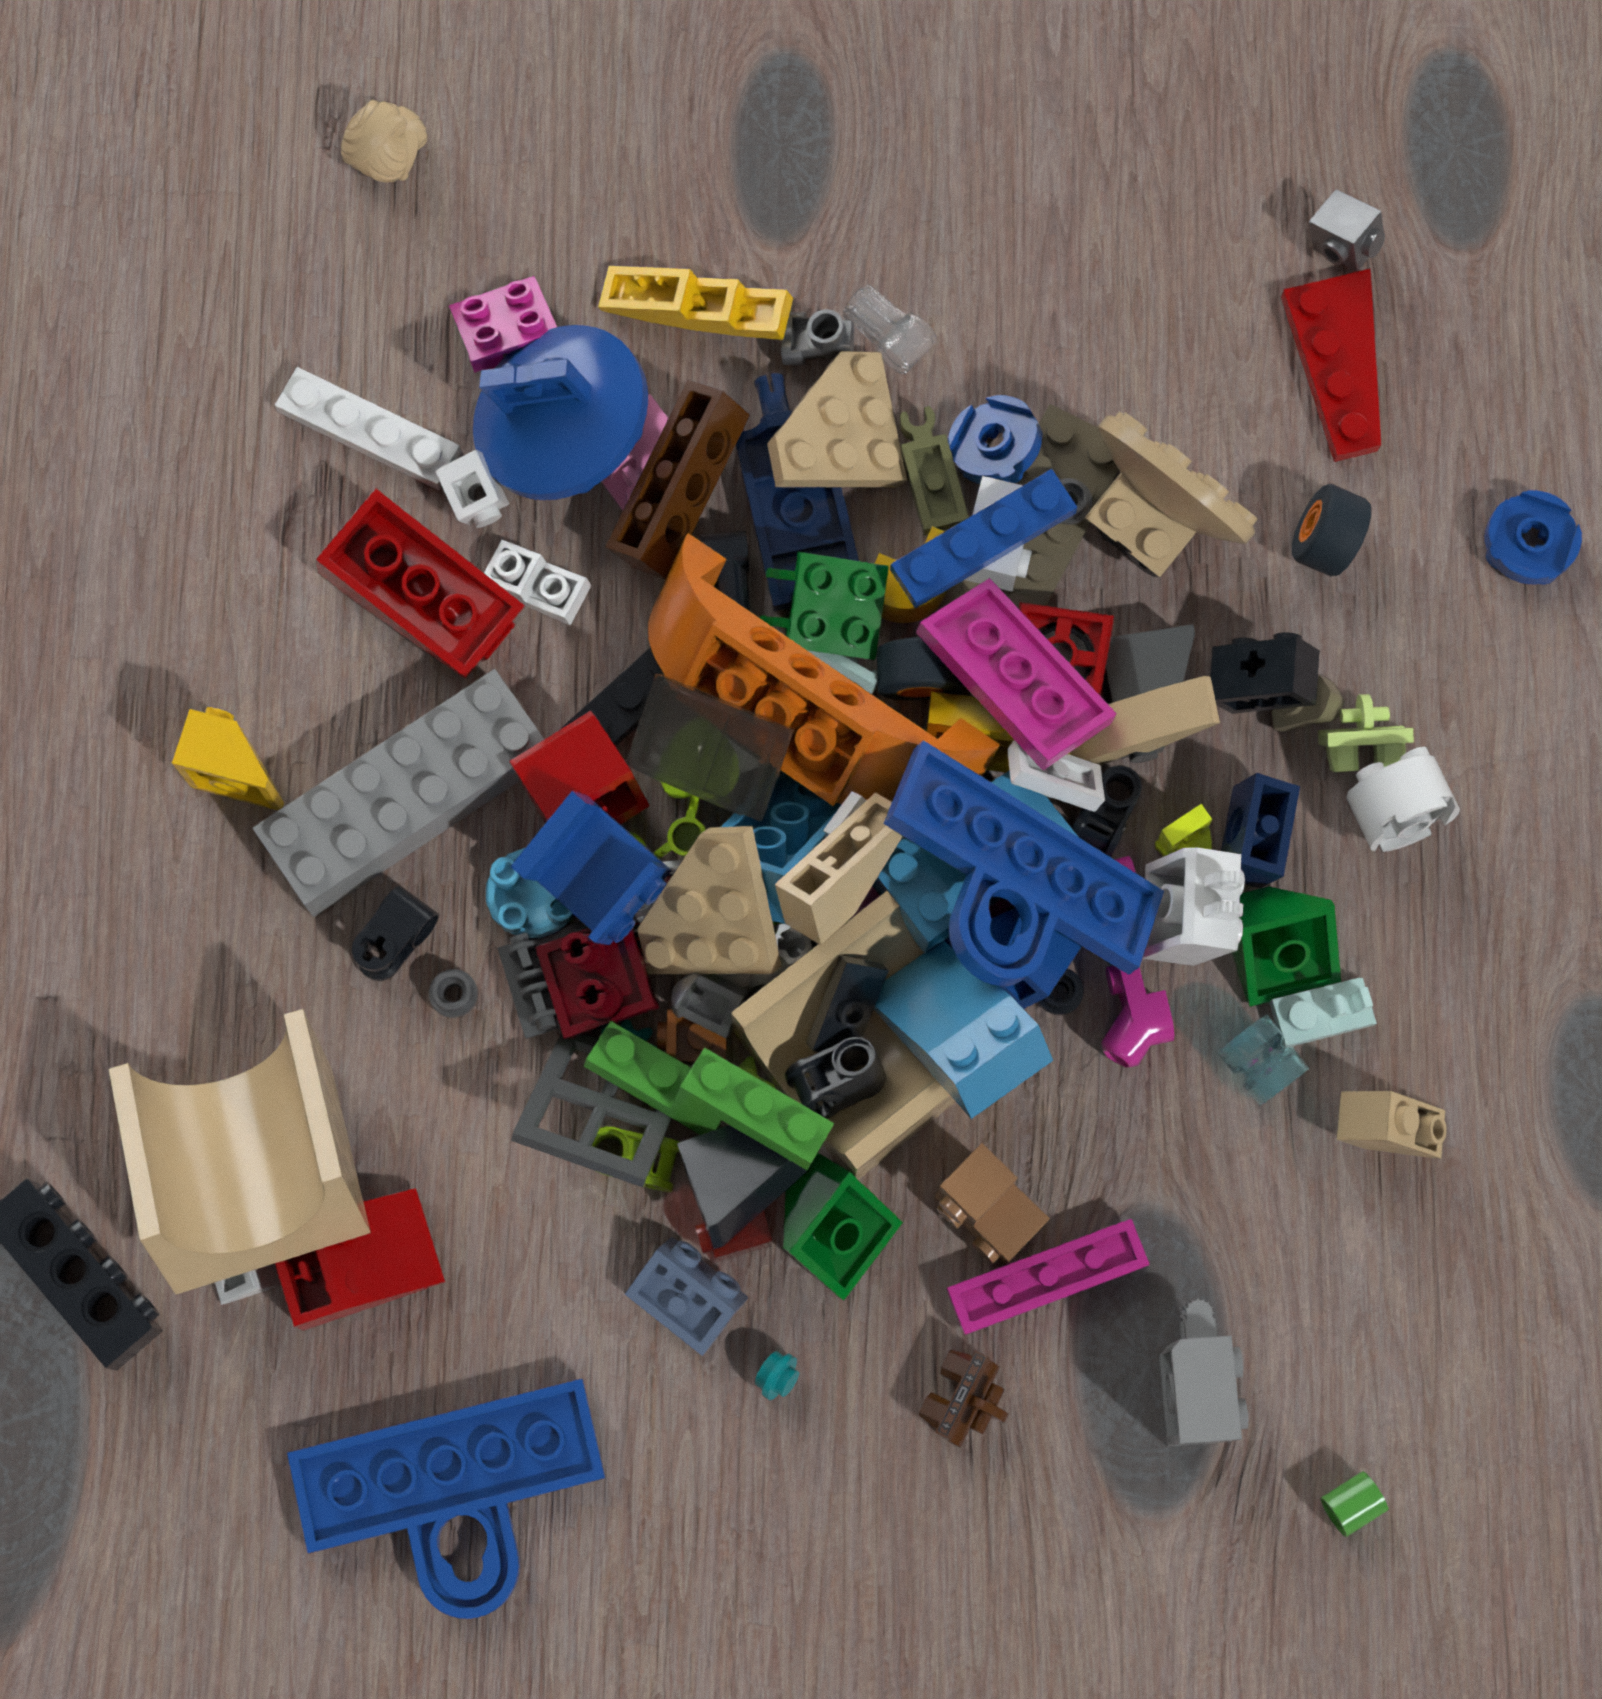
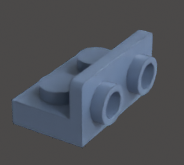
[625,1237,748,1356]

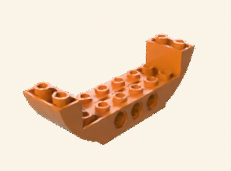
[648,533,1000,806]

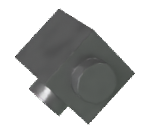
[1309,189,1385,271]

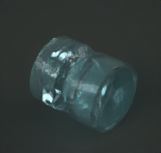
[1217,1014,1310,1107]

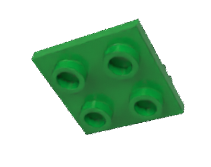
[760,552,889,660]

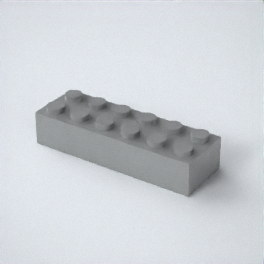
[253,669,544,917]

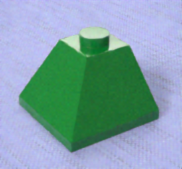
[1232,886,1341,1007]
[783,1153,903,1301]

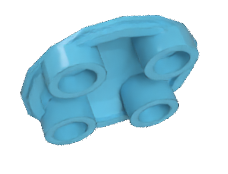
[486,847,574,938]

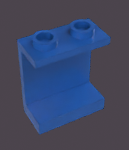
[510,791,672,945]

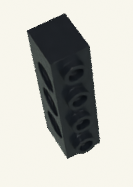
[0,1178,163,1371]

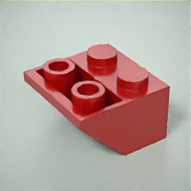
[509,711,650,825]

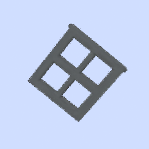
[511,1028,672,1187]

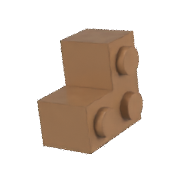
[935,1143,1050,1266]

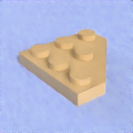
[767,351,907,487]
[637,826,782,974]

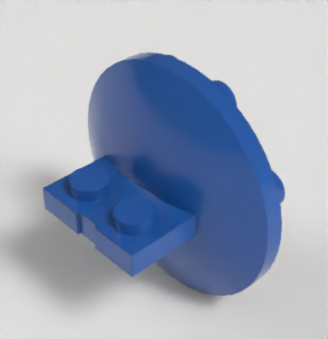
[473,325,648,500]

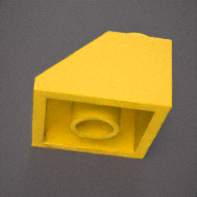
[172,707,284,811]

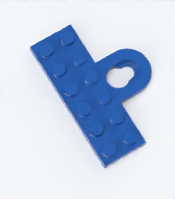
[883,740,1164,986]
[287,1379,606,1619]

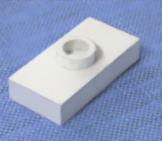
[1008,740,1105,812]

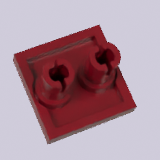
[535,928,659,1040]

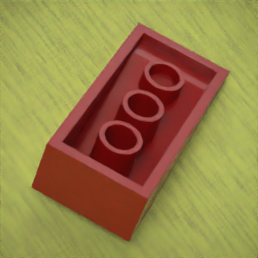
[316,488,525,679]

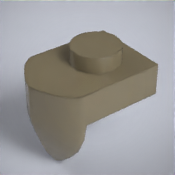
[1272,674,1345,732]

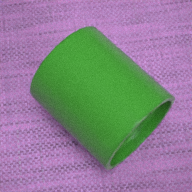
[1320,1471,1389,1537]

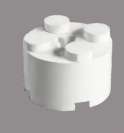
[1346,747,1460,852]

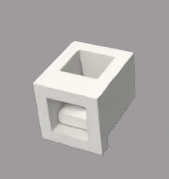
[435,450,509,528]

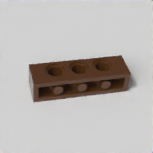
[605,380,750,580]

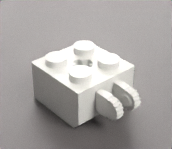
[1142,847,1245,966]

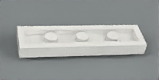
[275,367,461,490]

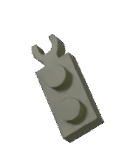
[899,406,969,536]

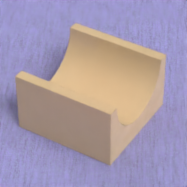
[731,891,956,1180]
[109,1009,371,1295]

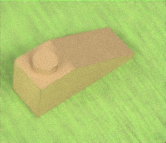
[775,793,903,945]

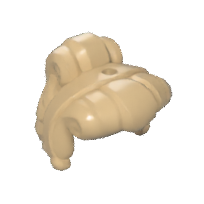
[341,100,427,183]

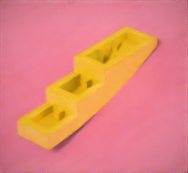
[598,266,793,340]

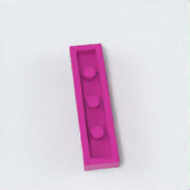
[946,1219,1150,1336]

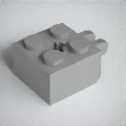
[1159,1298,1248,1446]

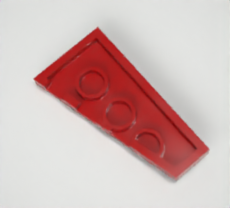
[1281,268,1381,462]

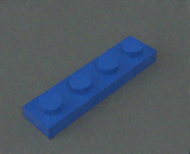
[890,469,1078,609]

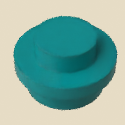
[755,1351,799,1400]

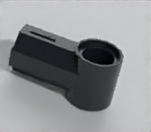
[699,531,750,611]

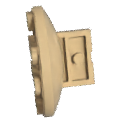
[1085,411,1258,577]

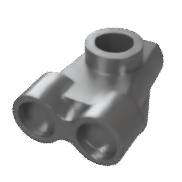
[781,309,855,365]

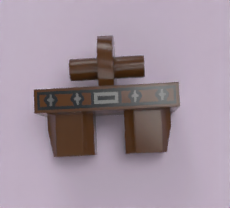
[919,1350,1009,1448]

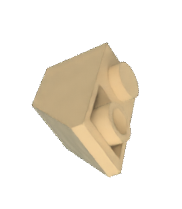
[1337,1091,1446,1158]

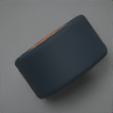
[1292,484,1371,577]
[876,637,962,700]

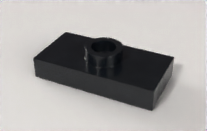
[806,955,889,1052]

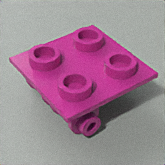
[449,276,557,373]

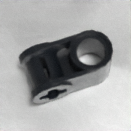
[1072,765,1142,857]
[352,885,439,981]
[785,1037,886,1119]

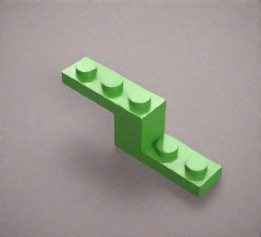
[584,1021,834,1170]

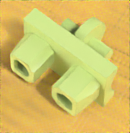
[1318,694,1414,772]

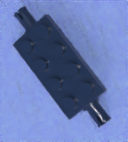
[735,373,859,611]

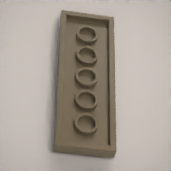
[936,404,1120,612]

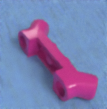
[1101,856,1174,1068]

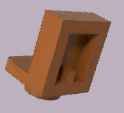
[657,1009,726,1064]

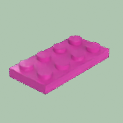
[916,578,1117,770]

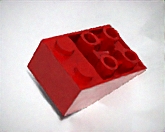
[275,1188,446,1331]

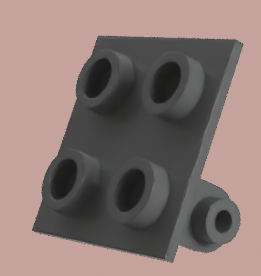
[497,922,588,1039]

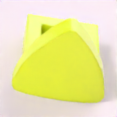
[1155,804,1212,856]

